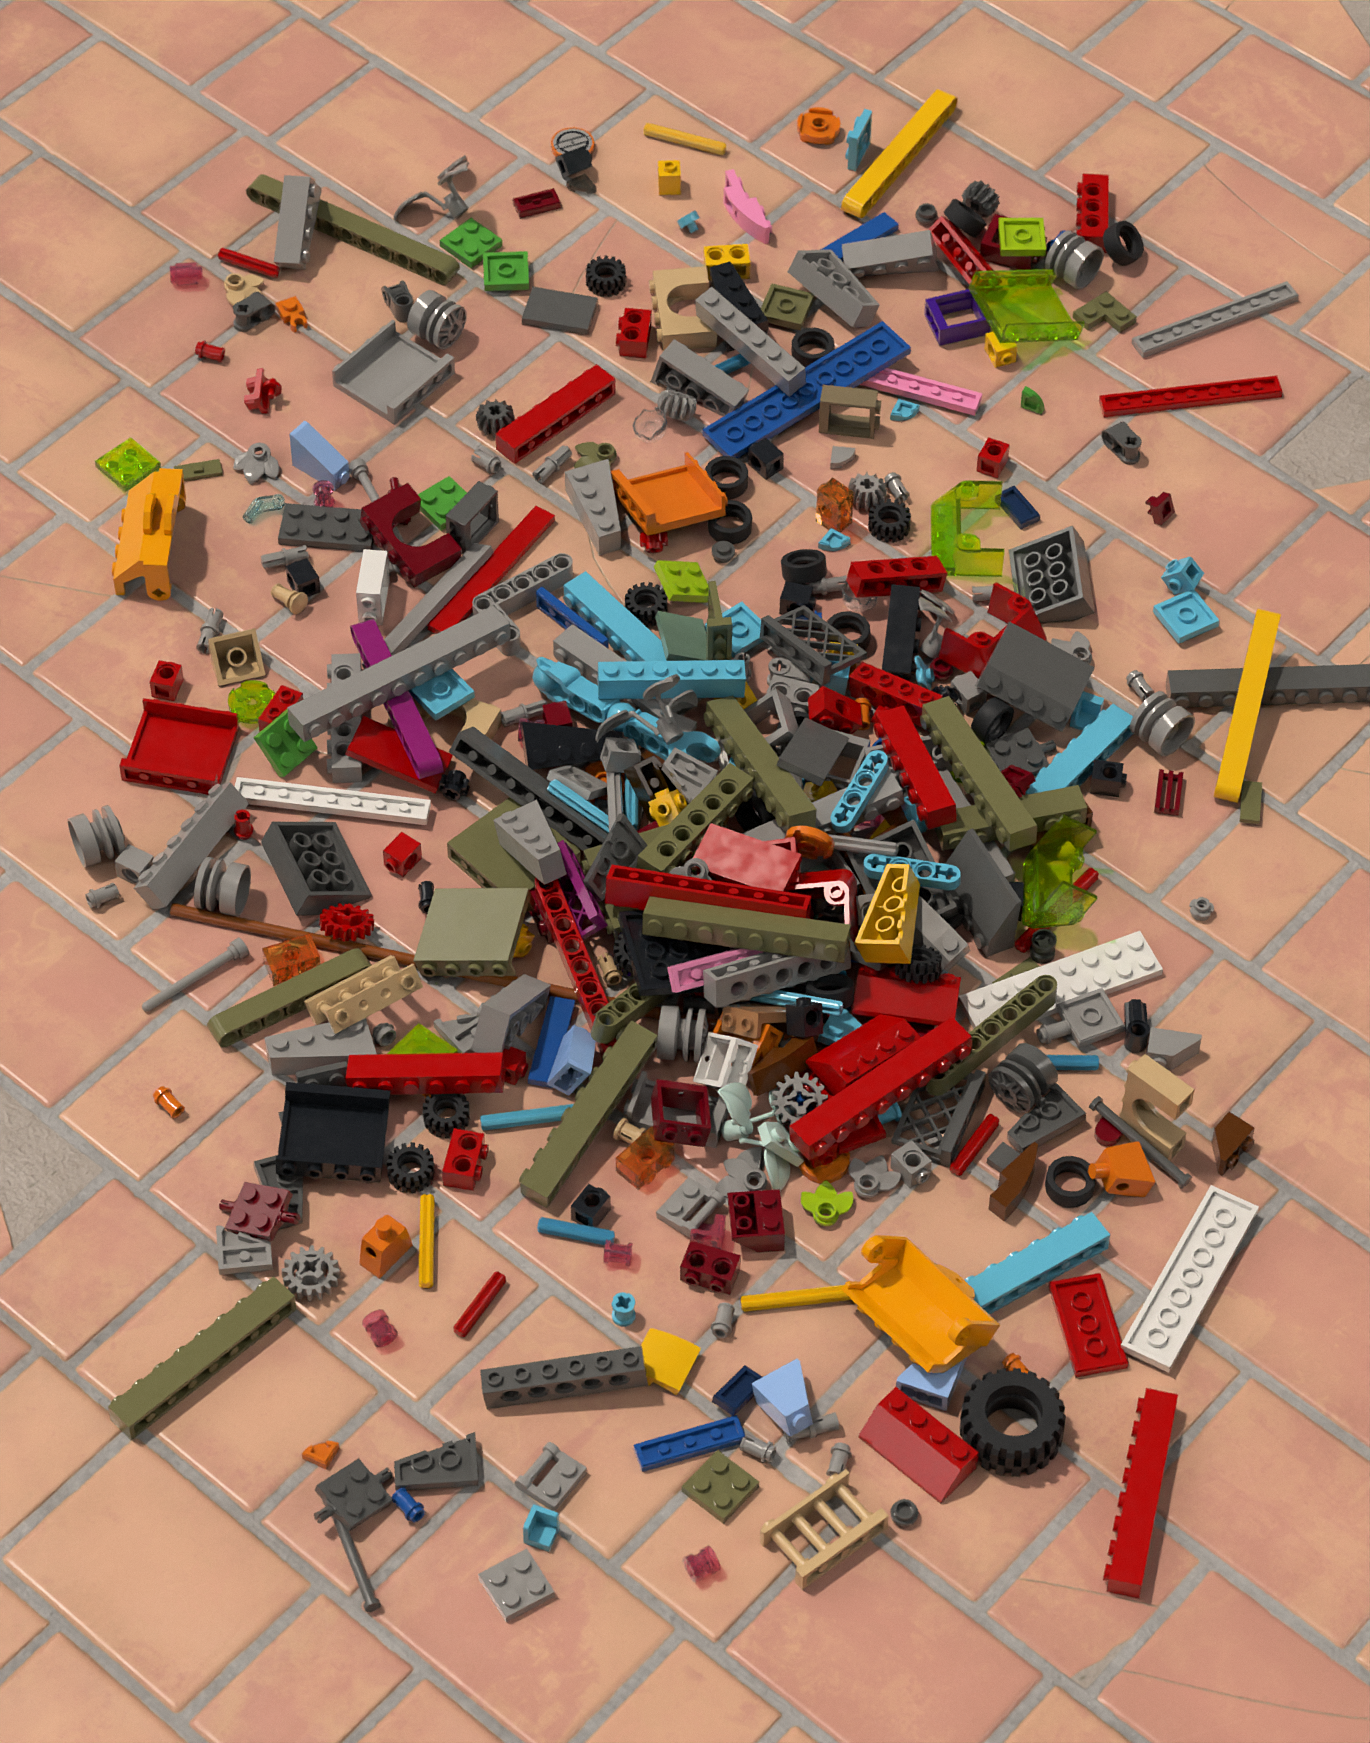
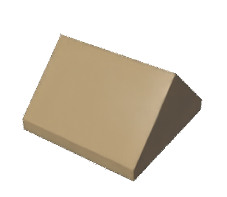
[208,628,266,686]

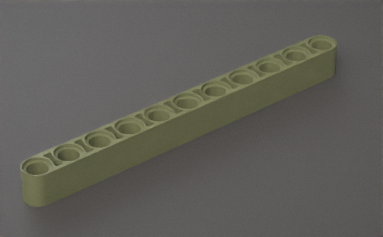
[246,174,460,285]

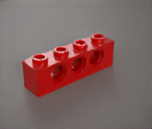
[1076,173,1109,253]
[928,216,1001,296]
[846,556,948,598]
[849,661,943,727]

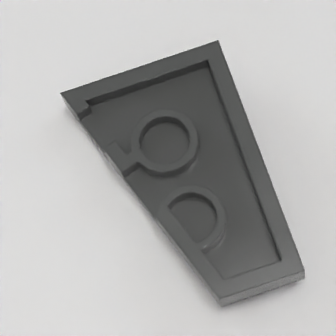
[583,813,648,901]
[1007,1083,1086,1153]
[394,1432,478,1491]

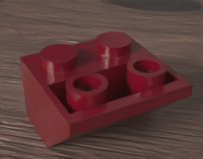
[727,1189,785,1253]

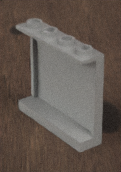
[332,320,455,425]

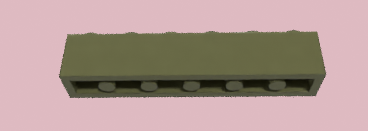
[934,785,1087,851]

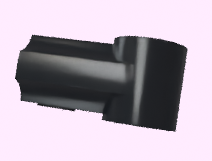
[1123,999,1150,1053]

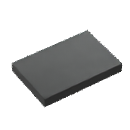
[522,287,598,335]

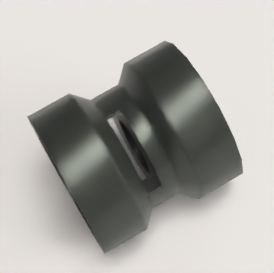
[1030,929,1057,964]

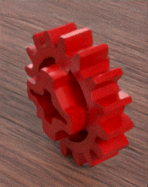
[319,903,375,942]

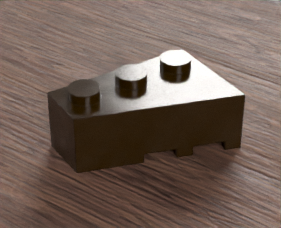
[623,755,689,823]

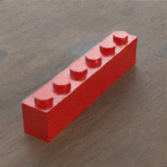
[495,364,616,464]
[874,705,956,830]
[346,1052,506,1095]

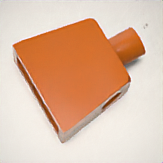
[1088,1141,1156,1197]
[359,1215,413,1279]

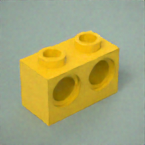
[703,244,750,281]

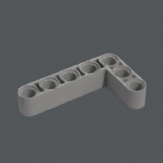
[472,553,573,656]

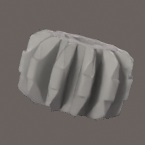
[657,390,697,421]
[847,472,887,512]

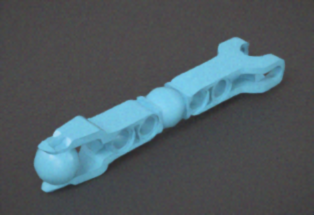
[532,657,721,763]

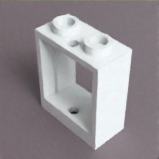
[356,549,390,625]
[693,1032,758,1090]

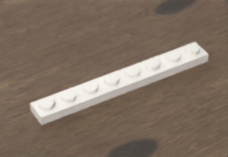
[235,777,431,825]

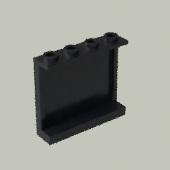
[276,1082,390,1183]

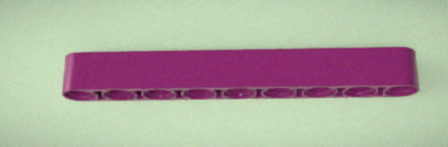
[350,619,443,779]

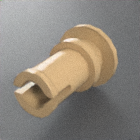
[271,583,308,615]

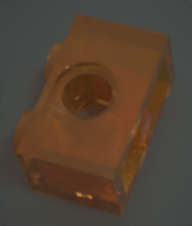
[816,478,854,533]
[262,933,321,986]
[616,1126,675,1190]

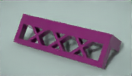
[557,840,608,940]

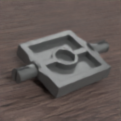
[984,728,1056,776]
[314,1458,393,1532]

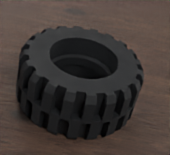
[959,1368,1066,1477]

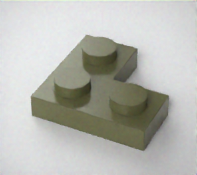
[1073,291,1137,333]

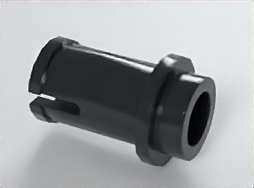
[418,881,434,914]

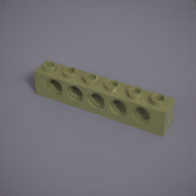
[637,763,754,873]

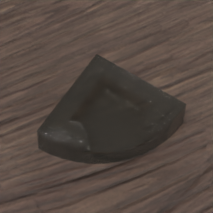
[566,173,596,194]

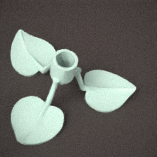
[717,1082,795,1191]

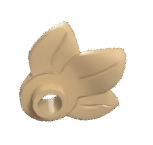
[224,273,264,306]

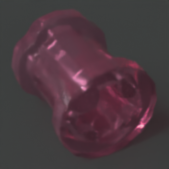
[313,480,335,507]
[603,1240,633,1267]

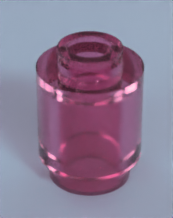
[170,262,203,286]

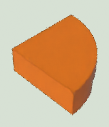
[302,1441,340,1469]

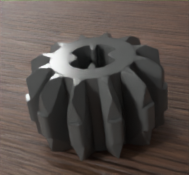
[962,180,1000,218]
[476,399,515,438]

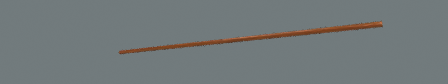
[170,903,828,1052]

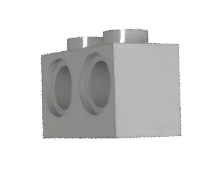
[766,674,820,715]

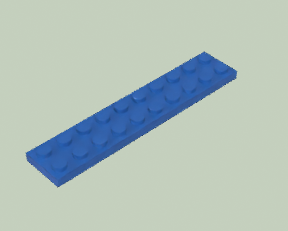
[702,321,911,458]

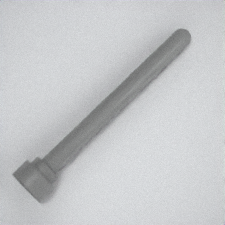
[349,458,404,542]
[142,937,249,1012]

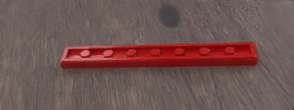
[1099,375,1283,417]
[427,505,555,634]

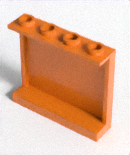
[611,452,728,535]

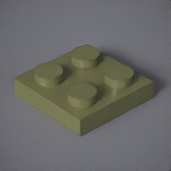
[761,284,814,330]
[682,1450,759,1524]

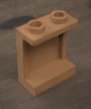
[722,1003,790,1039]

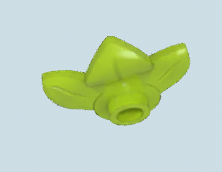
[801,1180,853,1226]

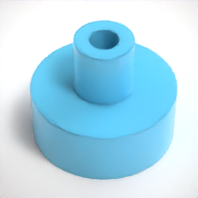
[677,210,700,233]

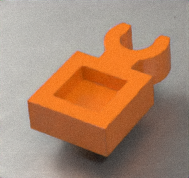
[275,296,308,333]

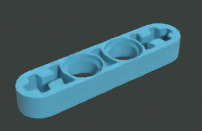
[830,750,889,833]
[864,854,961,890]

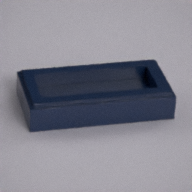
[995,485,1040,530]
[712,1365,762,1417]

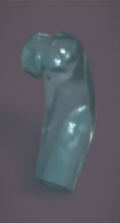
[243,494,285,524]

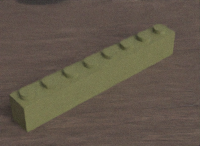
[704,696,817,833]
[920,696,1037,851]
[643,896,851,963]
[519,1020,658,1208]
[108,1276,297,1441]

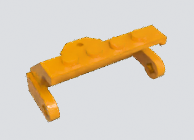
[112,468,186,601]
[841,1235,1000,1373]

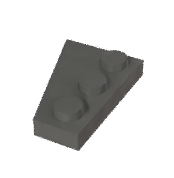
[254,1155,303,1230]

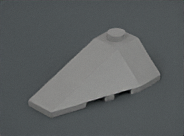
[913,896,971,974]

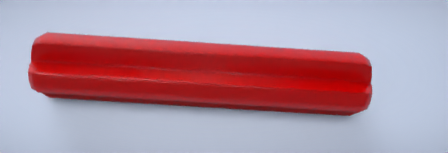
[218,248,280,278]
[950,1114,1000,1176]
[453,1271,506,1338]

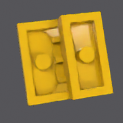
[640,1328,701,1395]

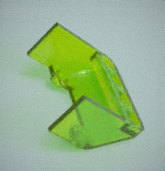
[930,480,1004,577]
[1022,814,1097,929]

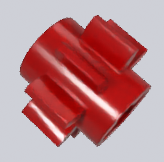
[640,531,668,553]

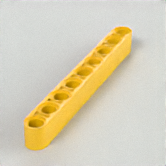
[841,89,958,219]
[1213,608,1281,803]

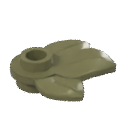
[574,442,617,469]

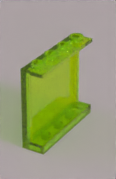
[968,269,1085,343]

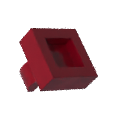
[1145,492,1175,526]

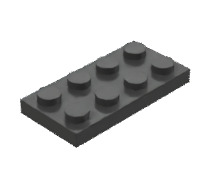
[278,503,374,551]

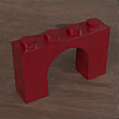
[360,483,462,588]

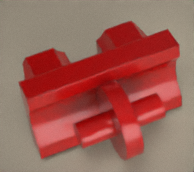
[244,368,282,414]

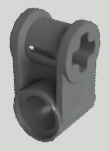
[381,280,414,322]
[233,292,276,332]
[1101,421,1142,465]

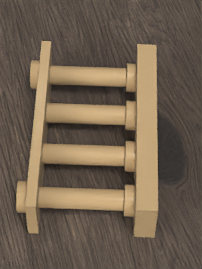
[304,955,423,1034]
[760,1469,889,1590]

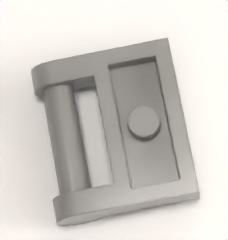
[656,1177,726,1238]
[515,1442,587,1511]

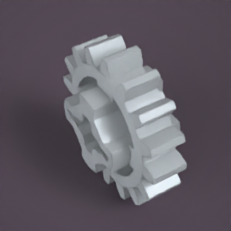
[771,1072,828,1125]
[282,1245,340,1301]

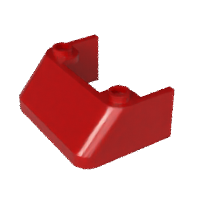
[939,582,1047,679]
[786,869,858,942]

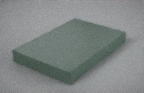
[655,611,707,661]

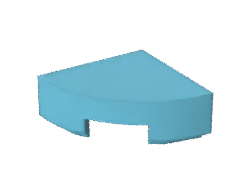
[890,399,920,421]
[818,528,851,551]

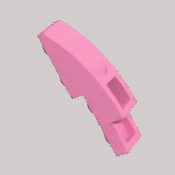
[723,169,772,244]

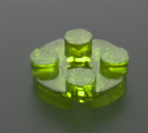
[228,680,275,724]

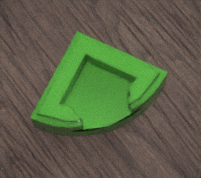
[1020,386,1045,414]

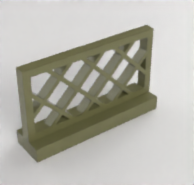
[706,581,732,660]

